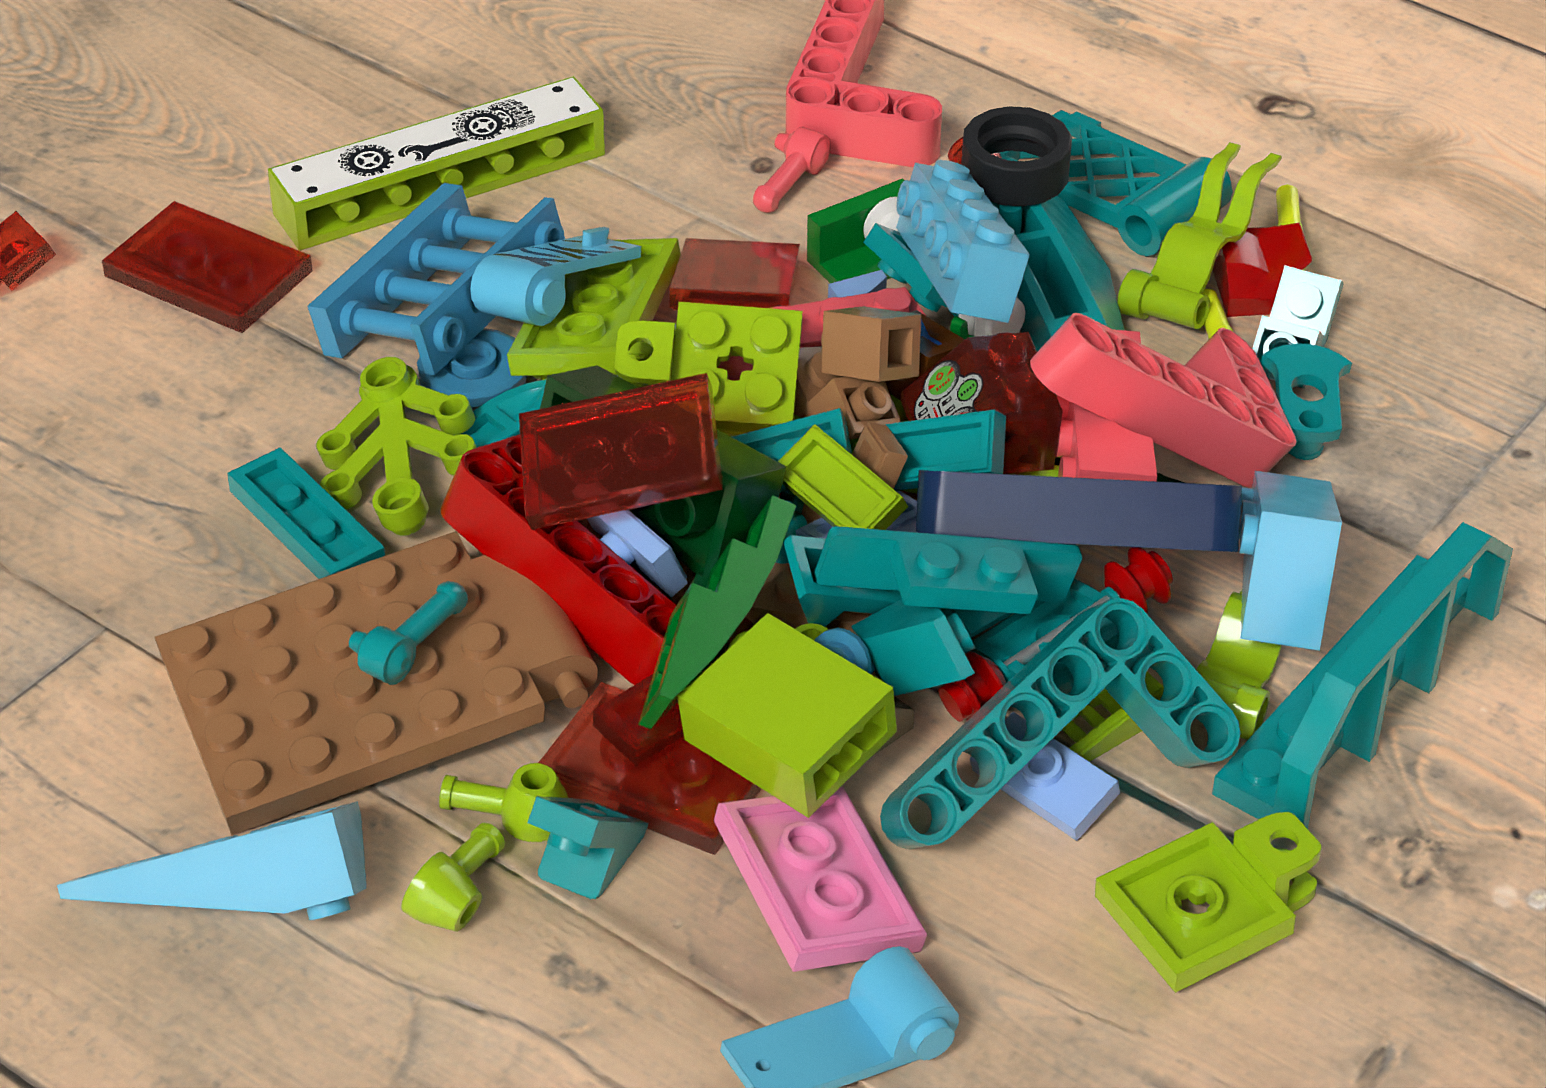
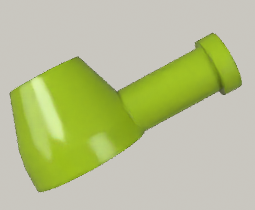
[439,763,568,842]
[401,823,505,932]

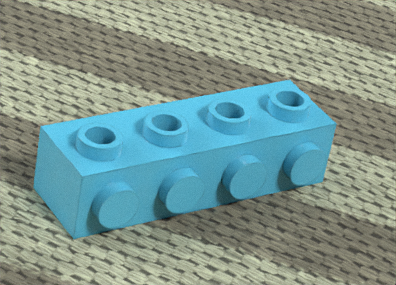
[896,160,1030,323]

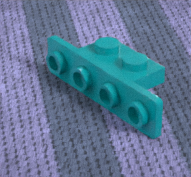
[815,526,1083,614]

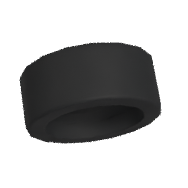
[961,106,1072,207]

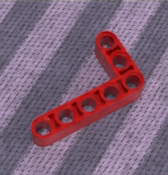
[440,430,677,691]

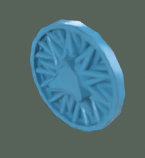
[417,328,527,407]

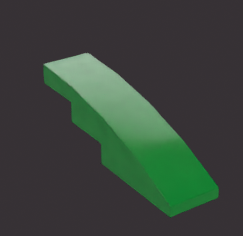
[638,495,796,729]

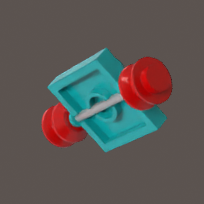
[938,547,1173,722]

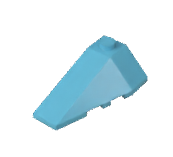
[57,801,367,920]

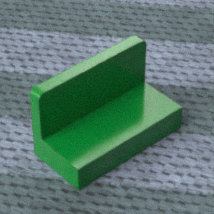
[807,178,904,283]

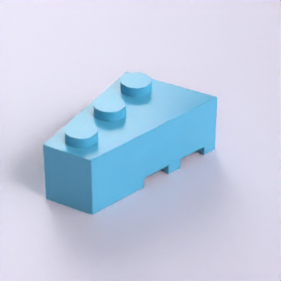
[1239,471,1342,651]

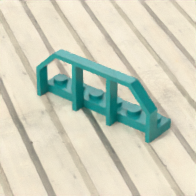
[1212,522,1513,829]

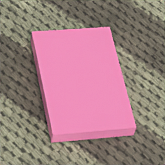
[714,787,927,972]

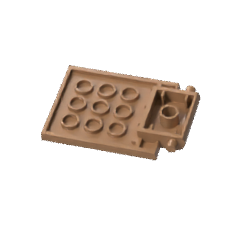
[154,531,598,836]

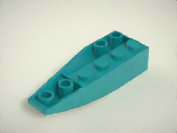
[991,196,1124,355]

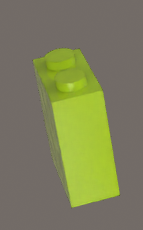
[677,613,897,818]

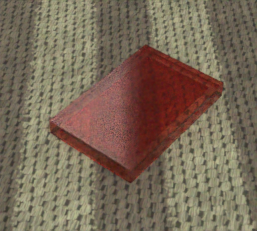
[102,201,313,333]
[669,238,800,310]
[519,373,723,530]
[538,682,761,855]

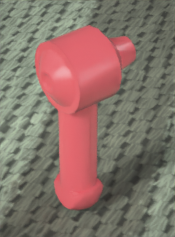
[753,127,830,213]

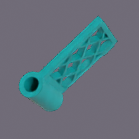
[992,110,1233,256]

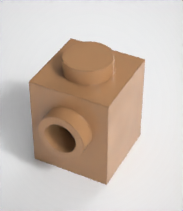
[821,306,921,382]

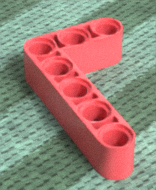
[785,0,942,167]
[1030,313,1296,488]

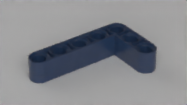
[916,470,1242,552]

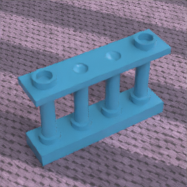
[307,183,565,375]

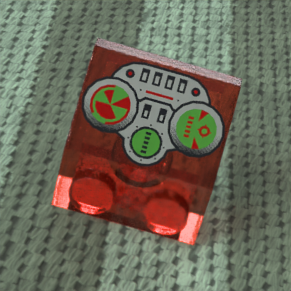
[901,332,1063,474]

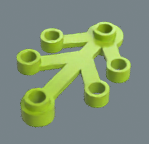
[316,357,477,536]

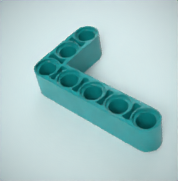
[880,598,1241,850]

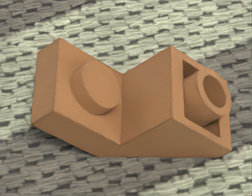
[794,346,901,439]

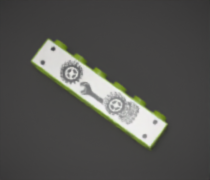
[268,76,605,251]

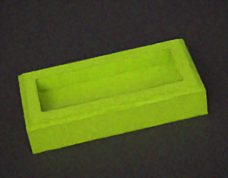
[778,424,908,530]

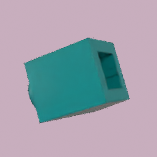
[851,599,975,696]

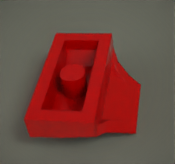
[1212,222,1312,317]

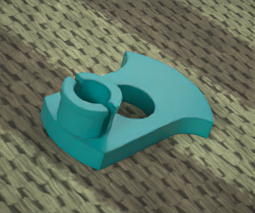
[1261,344,1352,460]

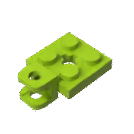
[614,302,802,432]
[1095,812,1321,993]

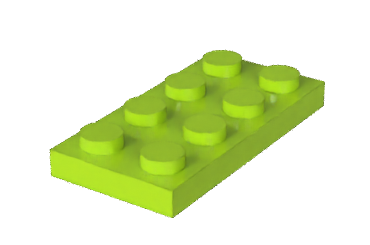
[507,238,681,380]

